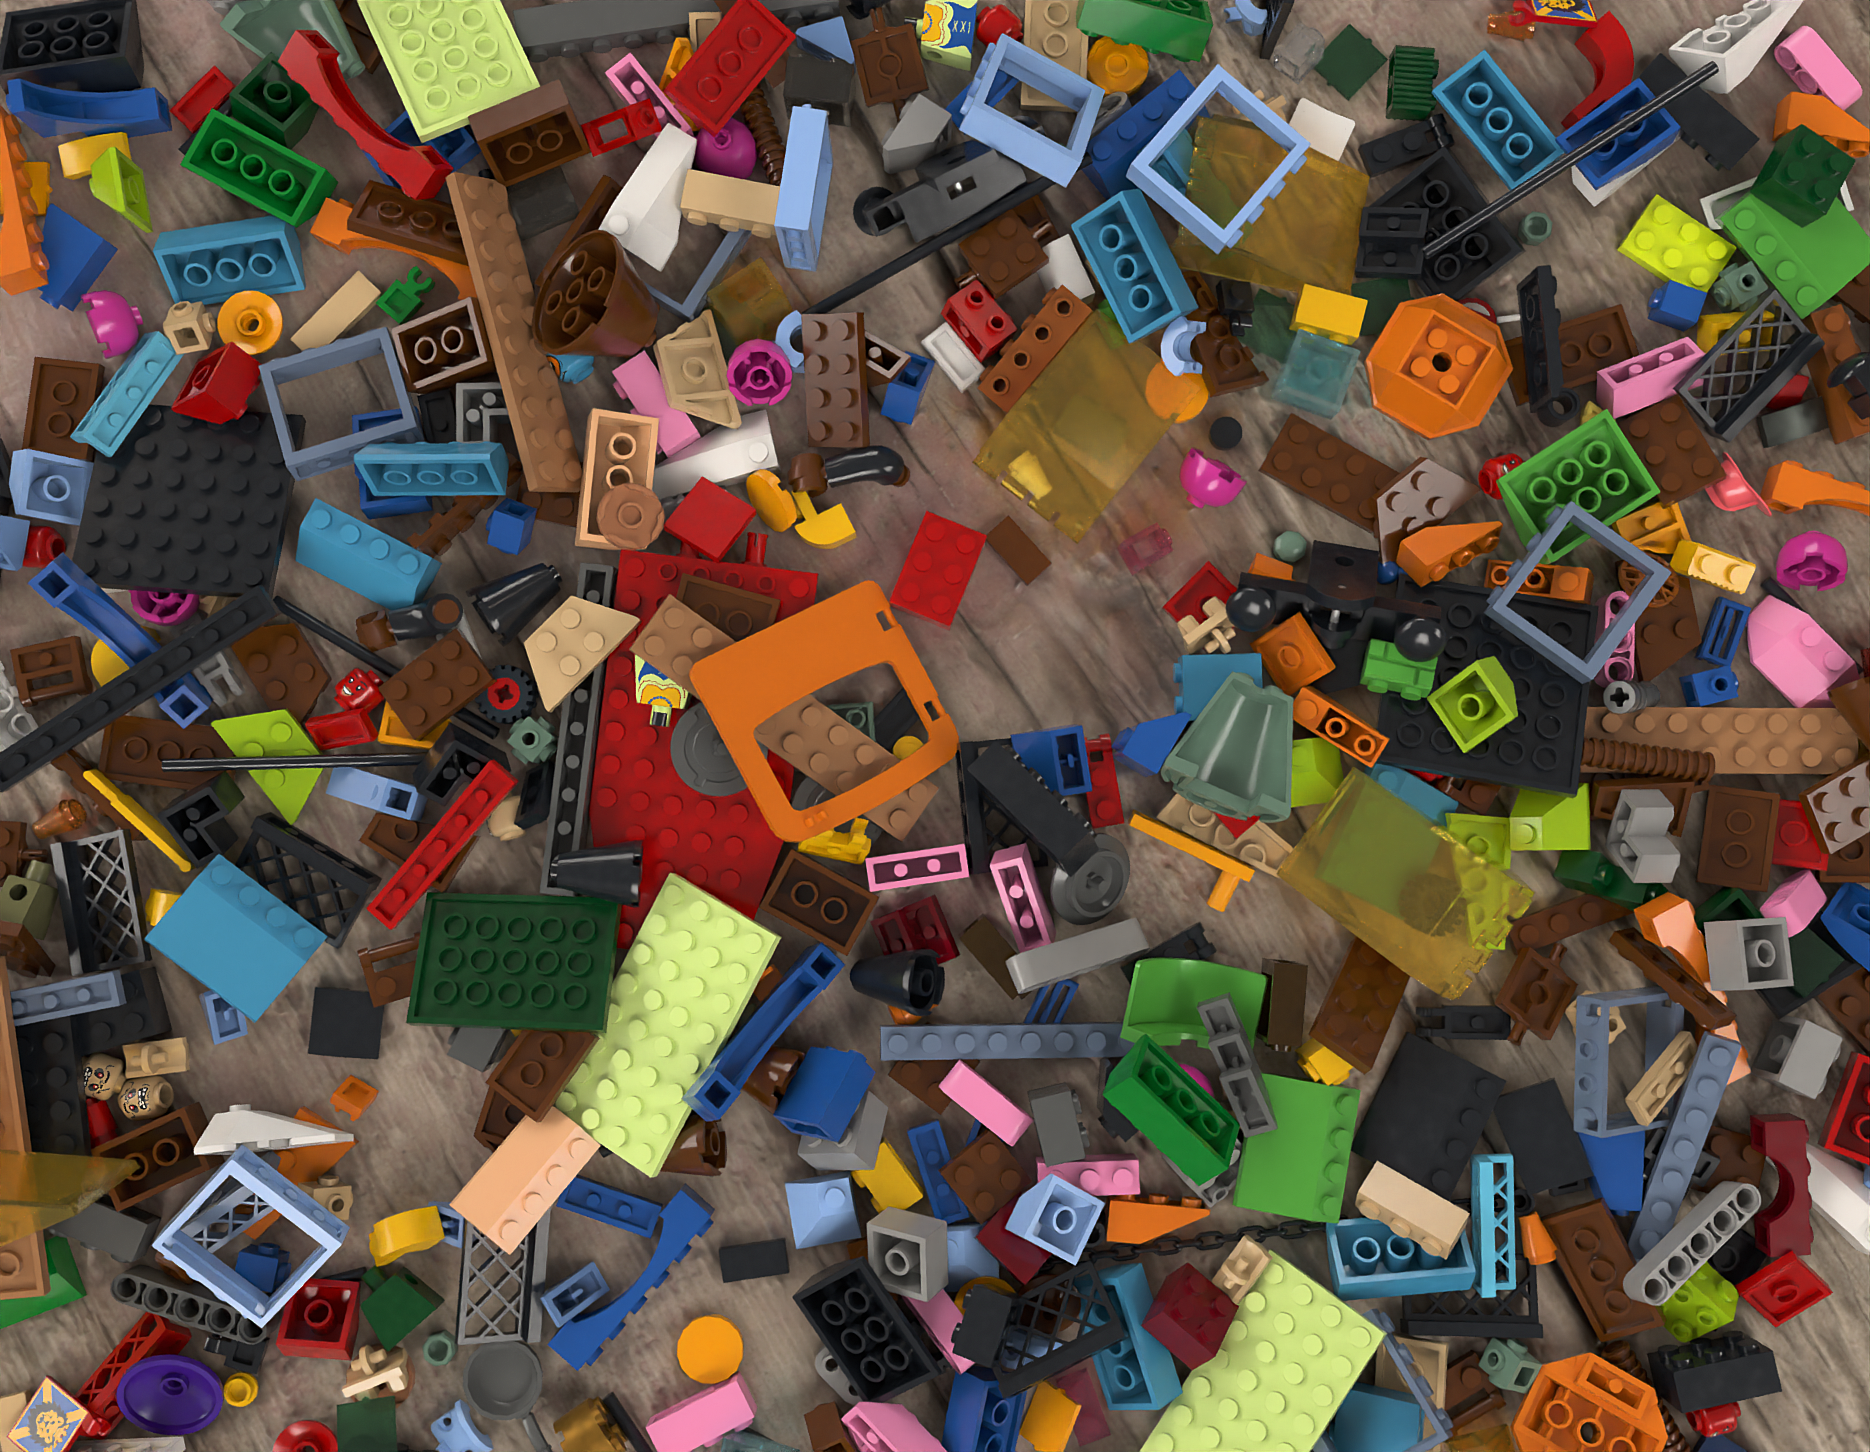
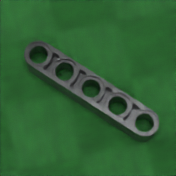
[110,1264,280,1345]

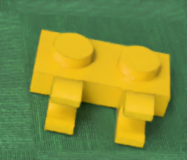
[797,818,871,865]

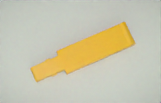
[83,769,196,872]

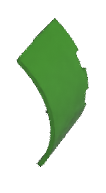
[1120,958,1268,1050]

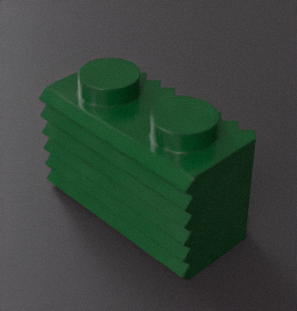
[1386,45,1439,122]

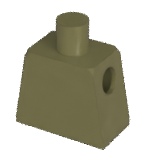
[0,860,58,941]

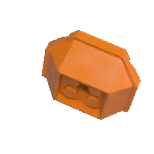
[1364,293,1513,440]
[1510,1352,1668,1452]

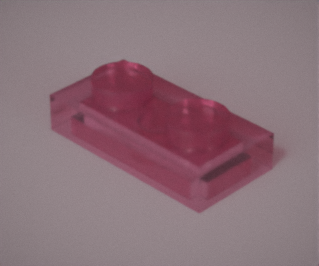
[1056,1367,1111,1447]

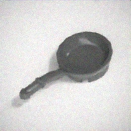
[463,1341,553,1452]

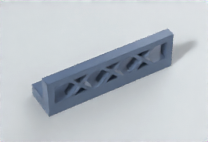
[179,1150,281,1254]

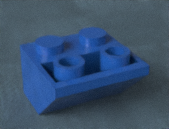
[1010,724,1092,796]

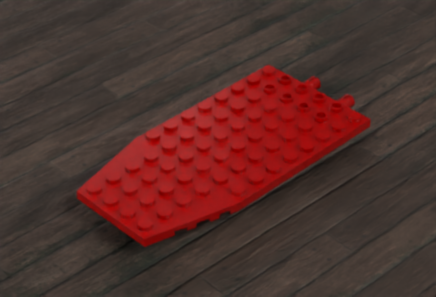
[589,532,819,949]

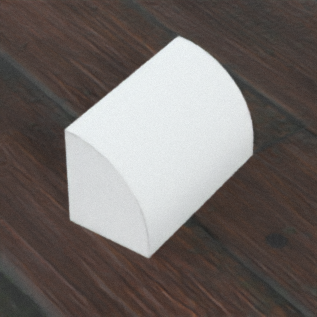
[1037,234,1095,304]

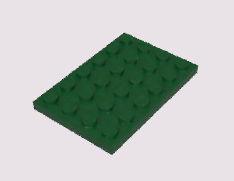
[406,892,622,1033]

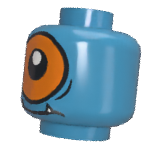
[546,353,594,384]

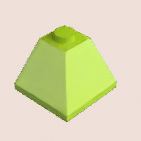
[89,147,153,233]
[1427,656,1518,753]
[1291,737,1347,807]
[1509,783,1591,851]

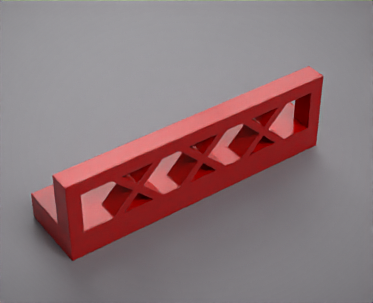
[74,1312,192,1440]

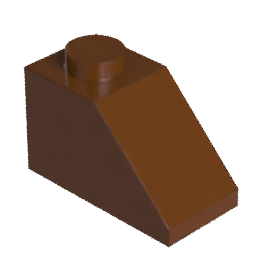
[865,330,911,387]
[804,1401,860,1452]

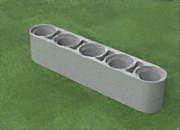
[1005,918,1150,994]
[1623,1181,1761,1306]

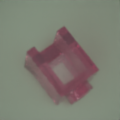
[1116,522,1173,576]

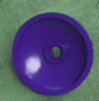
[116,1354,224,1435]

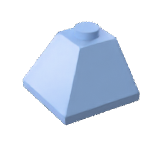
[9,449,94,526]
[785,1170,862,1249]
[1005,1173,1105,1265]
[943,1221,999,1292]

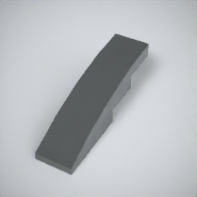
[1197,992,1278,1138]

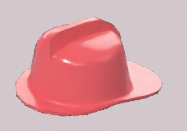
[1705,452,1772,517]

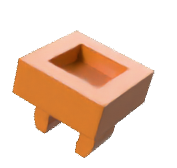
[330,1075,379,1121]

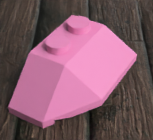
[1745,595,1860,708]
[841,1401,947,1452]

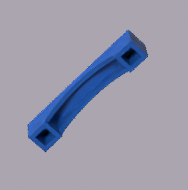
[28,552,213,729]
[681,942,845,1122]
[547,1183,715,1371]

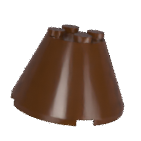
[532,230,660,358]

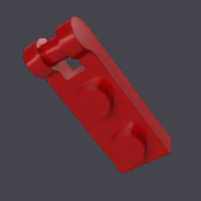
[1084,733,1125,829]

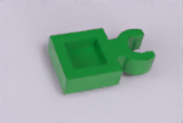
[376,266,435,325]

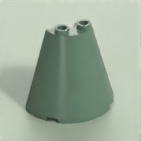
[220,0,366,82]
[1161,671,1293,823]

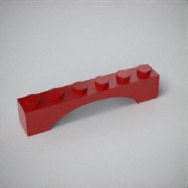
[278,30,454,200]

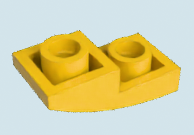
[58,132,132,180]

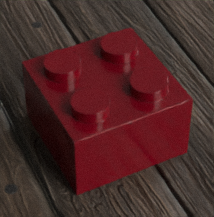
[1141,1262,1239,1370]

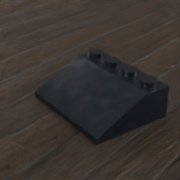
[0,0,144,95]
[1369,146,1526,301]
[1351,1031,1507,1201]
[792,1256,942,1403]

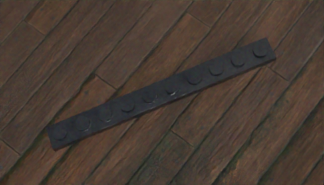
[0,585,281,792]

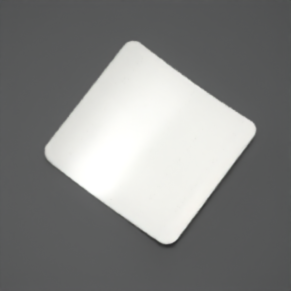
[1280,98,1355,172]

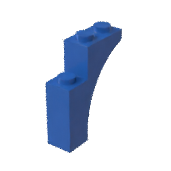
[6,78,172,138]

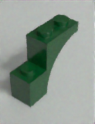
[1554,850,1669,912]

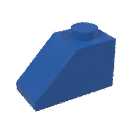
[881,351,935,425]

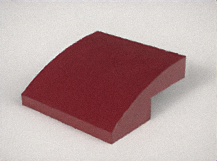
[870,894,960,965]
[974,1192,1052,1286]

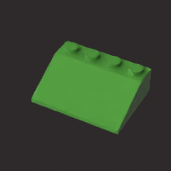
[1714,192,1870,320]
[1496,409,1661,565]
[1232,1072,1361,1224]

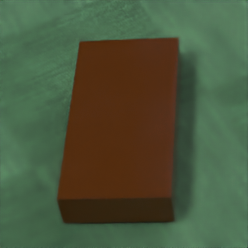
[986,515,1052,586]

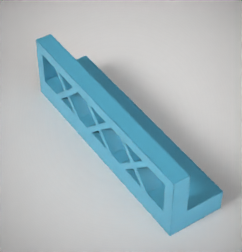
[70,331,185,457]
[1470,1153,1516,1298]

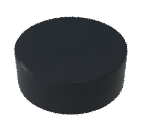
[1208,417,1242,451]

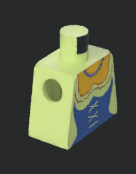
[904,0,978,71]
[635,655,692,727]

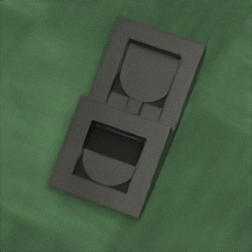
[1756,396,1829,448]

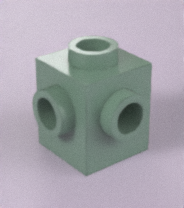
[1709,261,1768,313]
[507,716,559,764]
[1478,1337,1543,1394]

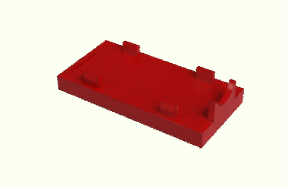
[663,0,797,137]

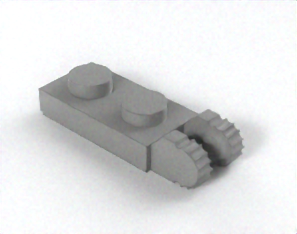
[170,612,245,707]

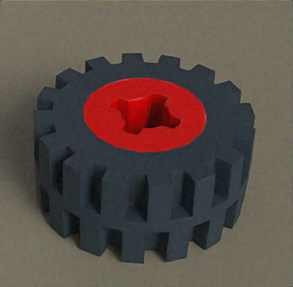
[475,665,539,724]

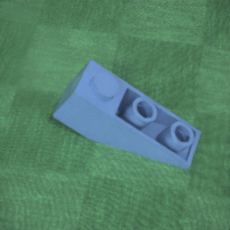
[326,767,428,821]

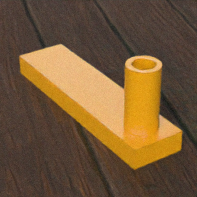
[1128,809,1255,912]

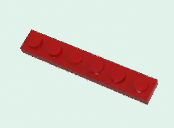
[366,759,519,930]

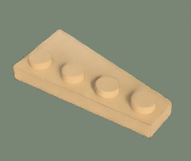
[1155,793,1299,878]

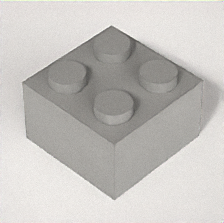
[1704,917,1794,991]
[1750,1016,1843,1099]
[867,1206,948,1302]

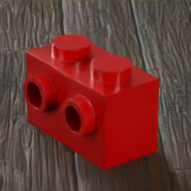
[940,279,1018,363]

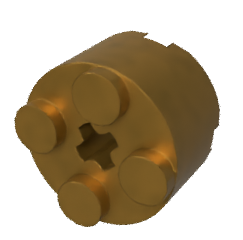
[553,1396,628,1452]

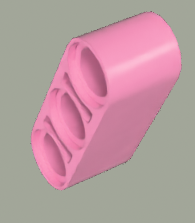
[1774,26,1862,111]
[1594,591,1635,688]
[1760,869,1828,938]
[939,1060,1034,1146]
[901,1289,976,1375]

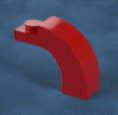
[1561,11,1634,130]

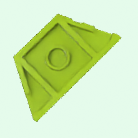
[211,708,324,825]

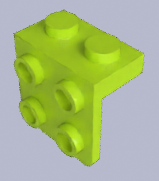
[1659,1261,1739,1343]

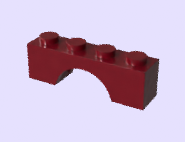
[1750,1113,1814,1257]

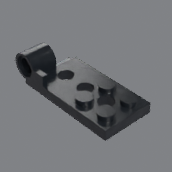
[1516,265,1580,427]

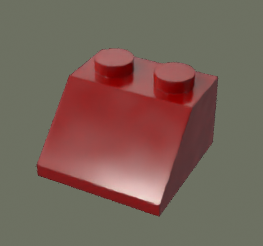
[170,342,262,424]
[276,1278,361,1361]

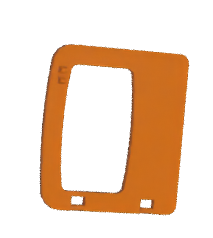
[689,580,959,843]

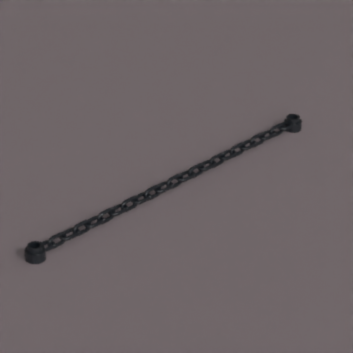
[1032,1187,1535,1278]

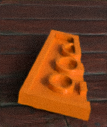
[234,1106,359,1240]

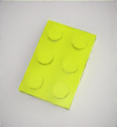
[1617,194,1737,293]

